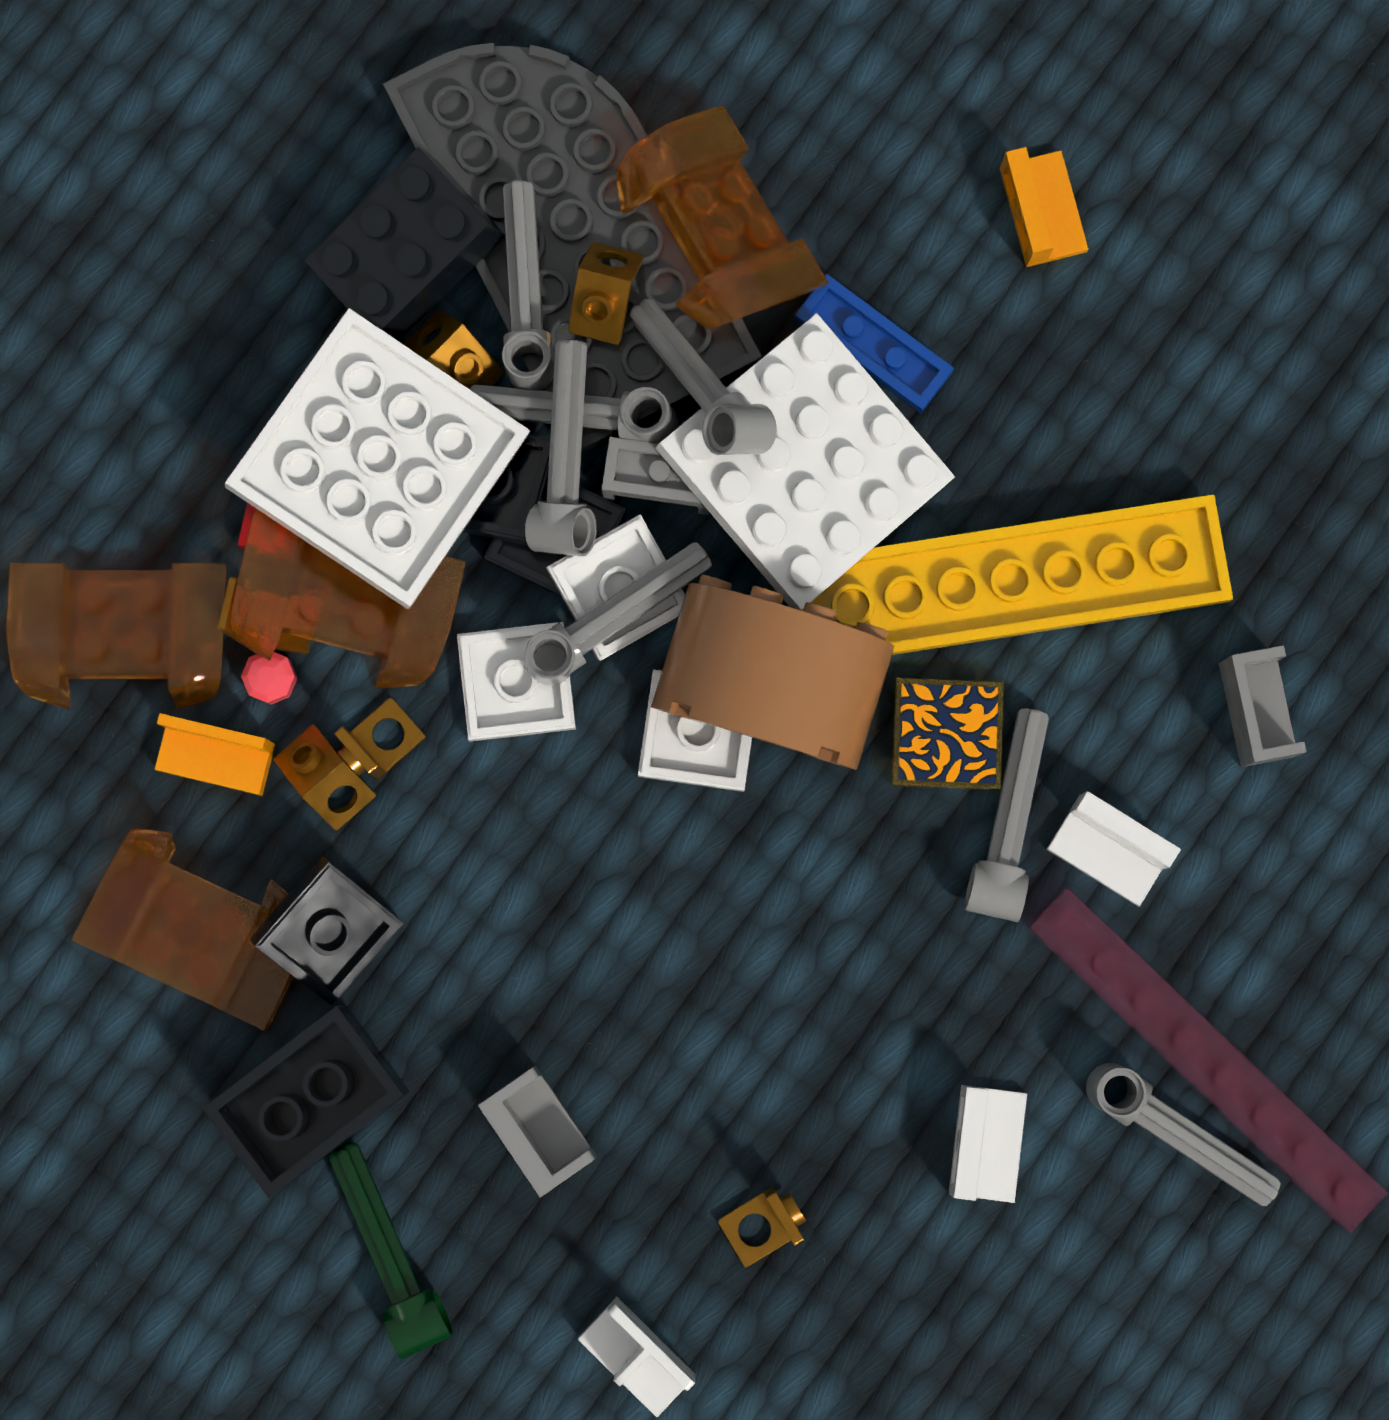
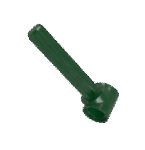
[329,1143,454,1360]

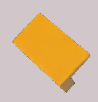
[999,147,1089,267]
[154,713,276,796]

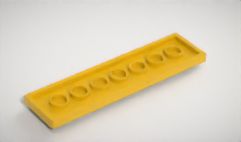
[802,495,1233,655]

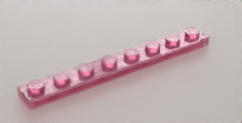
[1028,888,1388,1233]

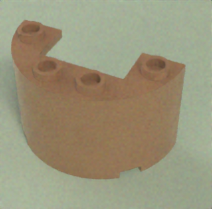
[651,575,894,771]

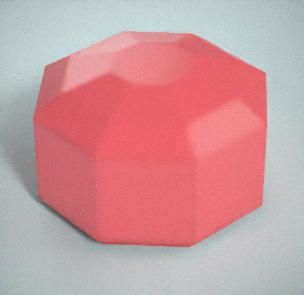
[241,649,298,705]

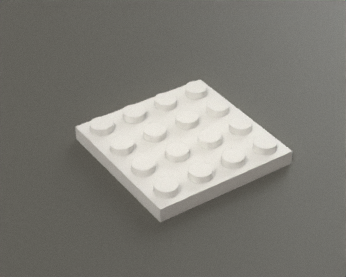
[225,308,530,610]
[655,313,955,610]

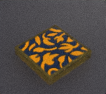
[891,678,1004,791]

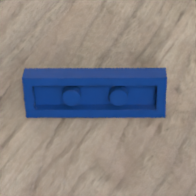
[794,274,954,414]

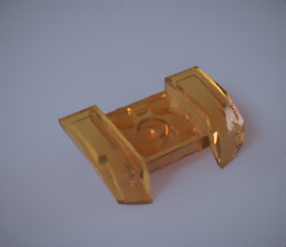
[616,105,829,330]
[231,508,466,688]
[6,563,227,710]
[72,828,294,1032]

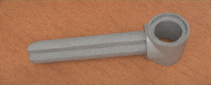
[502,180,554,391]
[630,299,777,455]
[525,340,597,556]
[470,384,678,443]
[525,542,712,685]
[964,708,1049,922]
[1086,1063,1281,1206]

